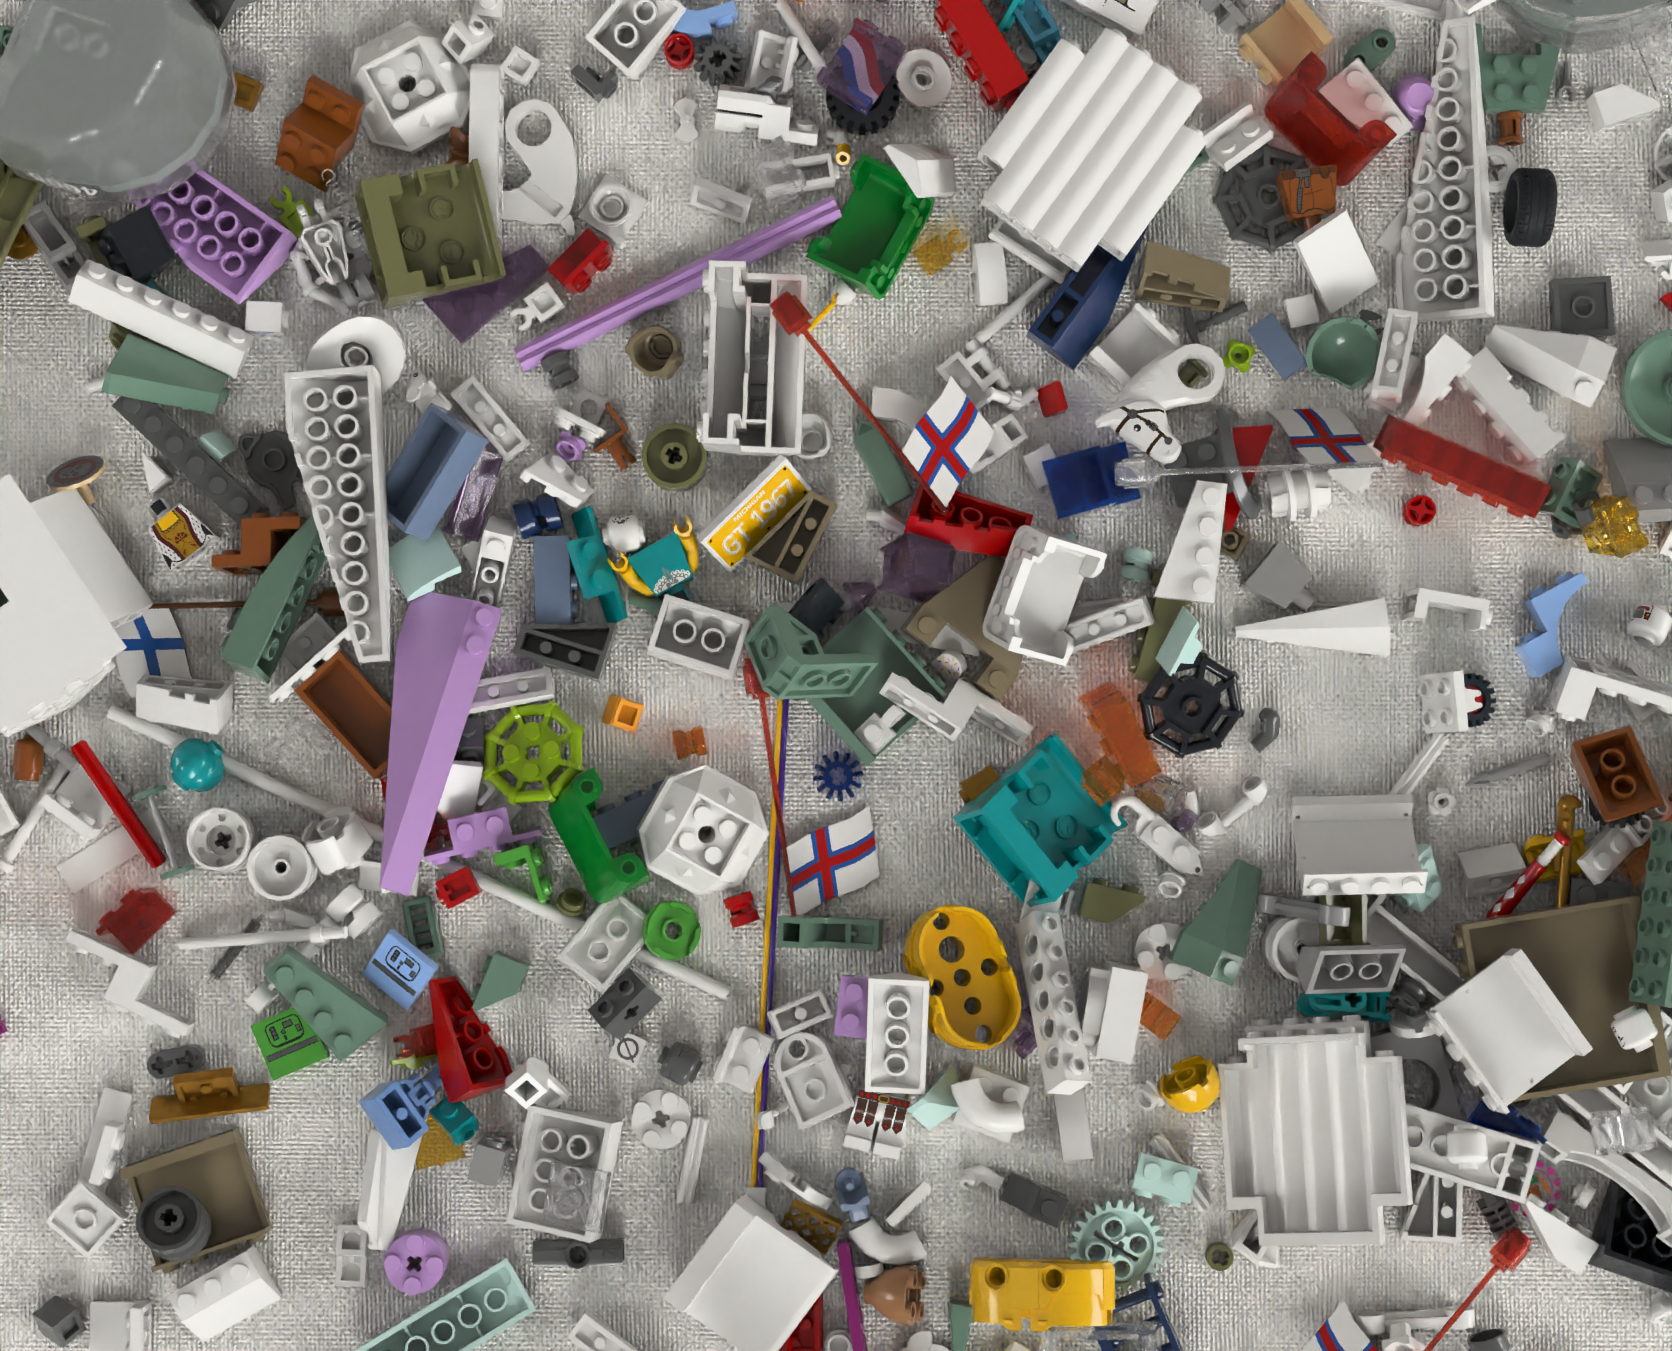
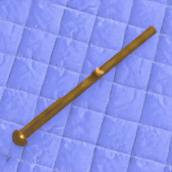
[1553,794,1581,906]

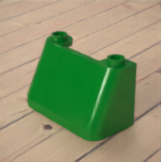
[805,153,935,300]
[548,768,650,903]

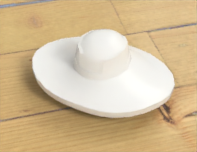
[306,315,405,394]

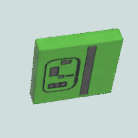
[251,1007,330,1081]

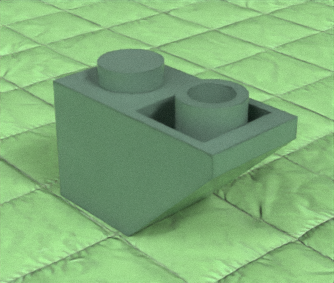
[470,951,531,1011]

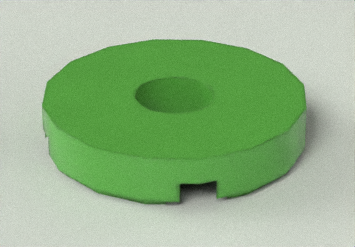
[642,901,701,960]

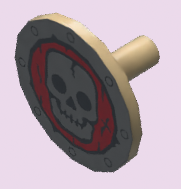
[47,455,105,505]

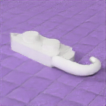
[1110,795,1204,876]

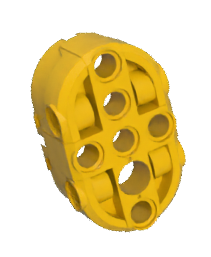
[903,904,1021,1050]
[969,1257,1115,1332]

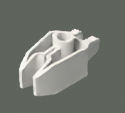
[296,198,349,285]

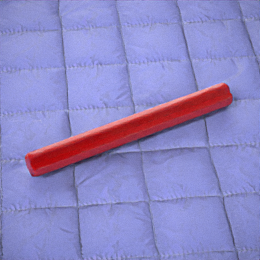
[71,740,166,868]

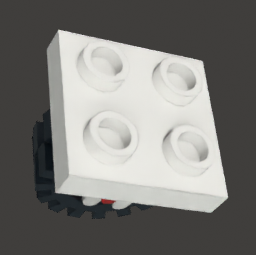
[1419,671,1496,734]

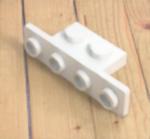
[76,1087,133,1194]

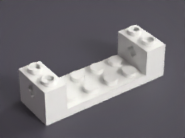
[1549,654,1672,722]
[1405,1103,1541,1204]

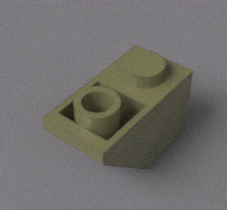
[1077,877,1146,924]

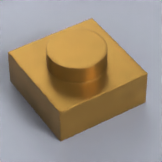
[224,72,265,113]

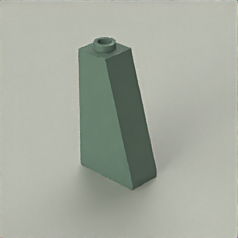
[101,333,231,414]

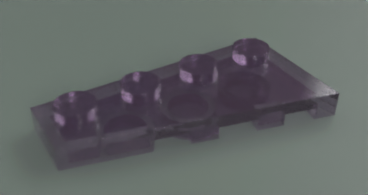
[422,245,549,345]

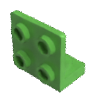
[493,842,554,903]

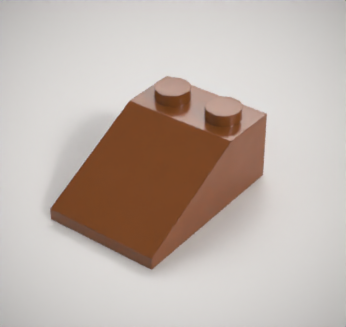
[1570,725,1664,823]

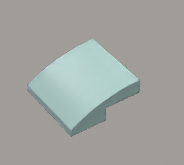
[389,525,462,601]

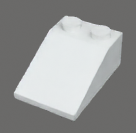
[584,0,687,80]

